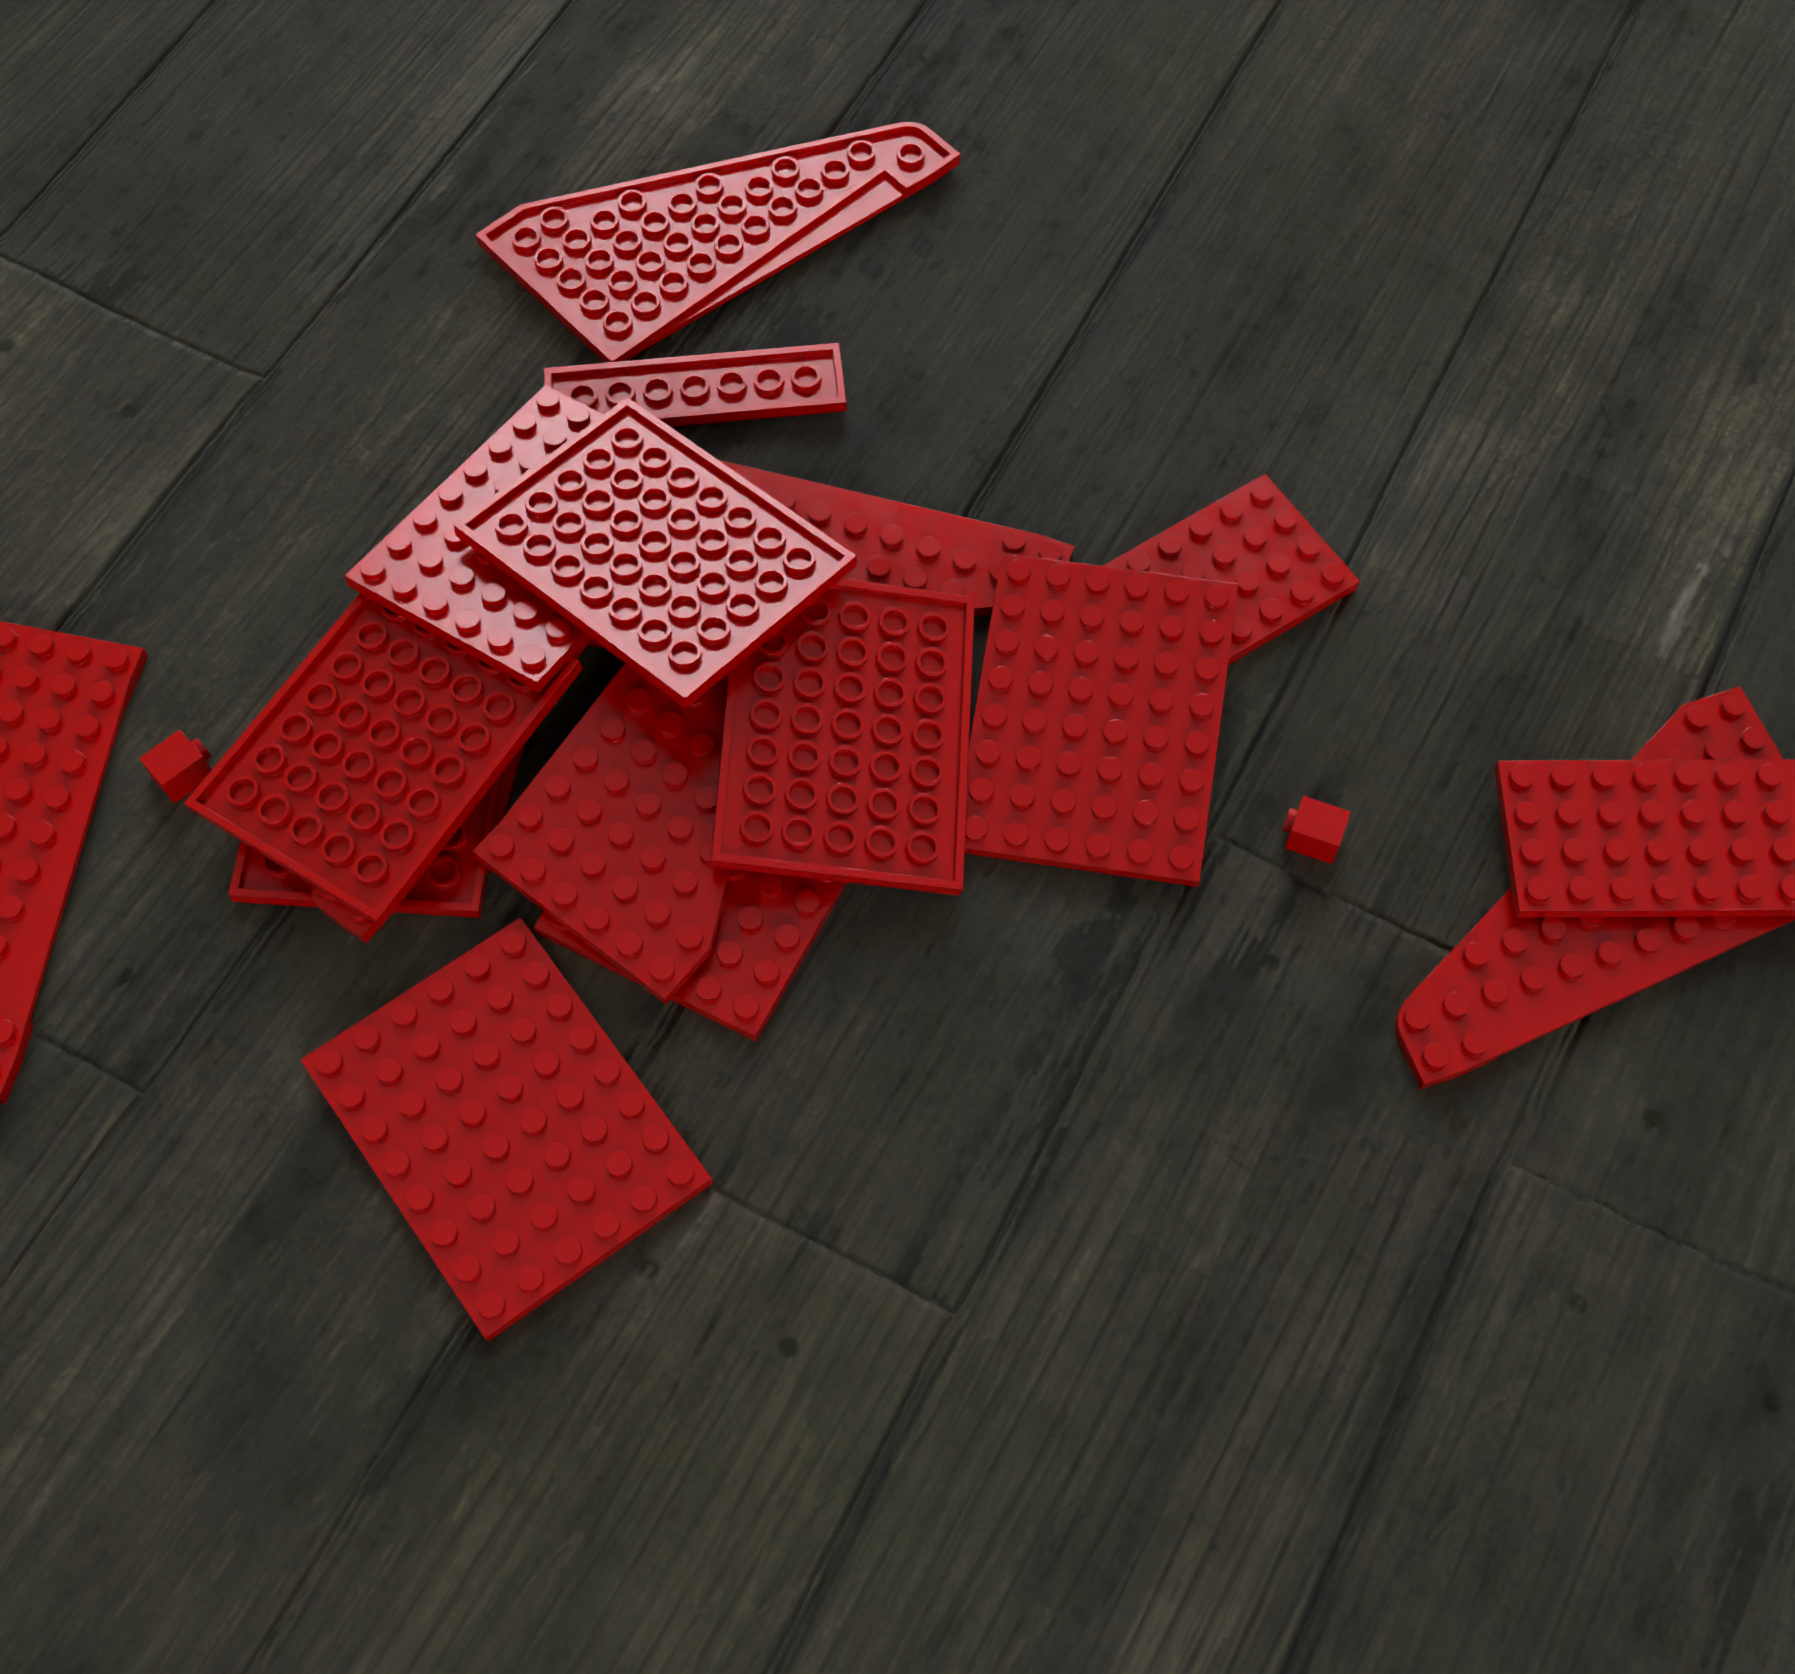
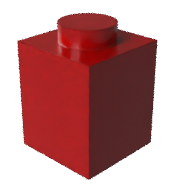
[139,730,212,804]
[1282,796,1351,864]

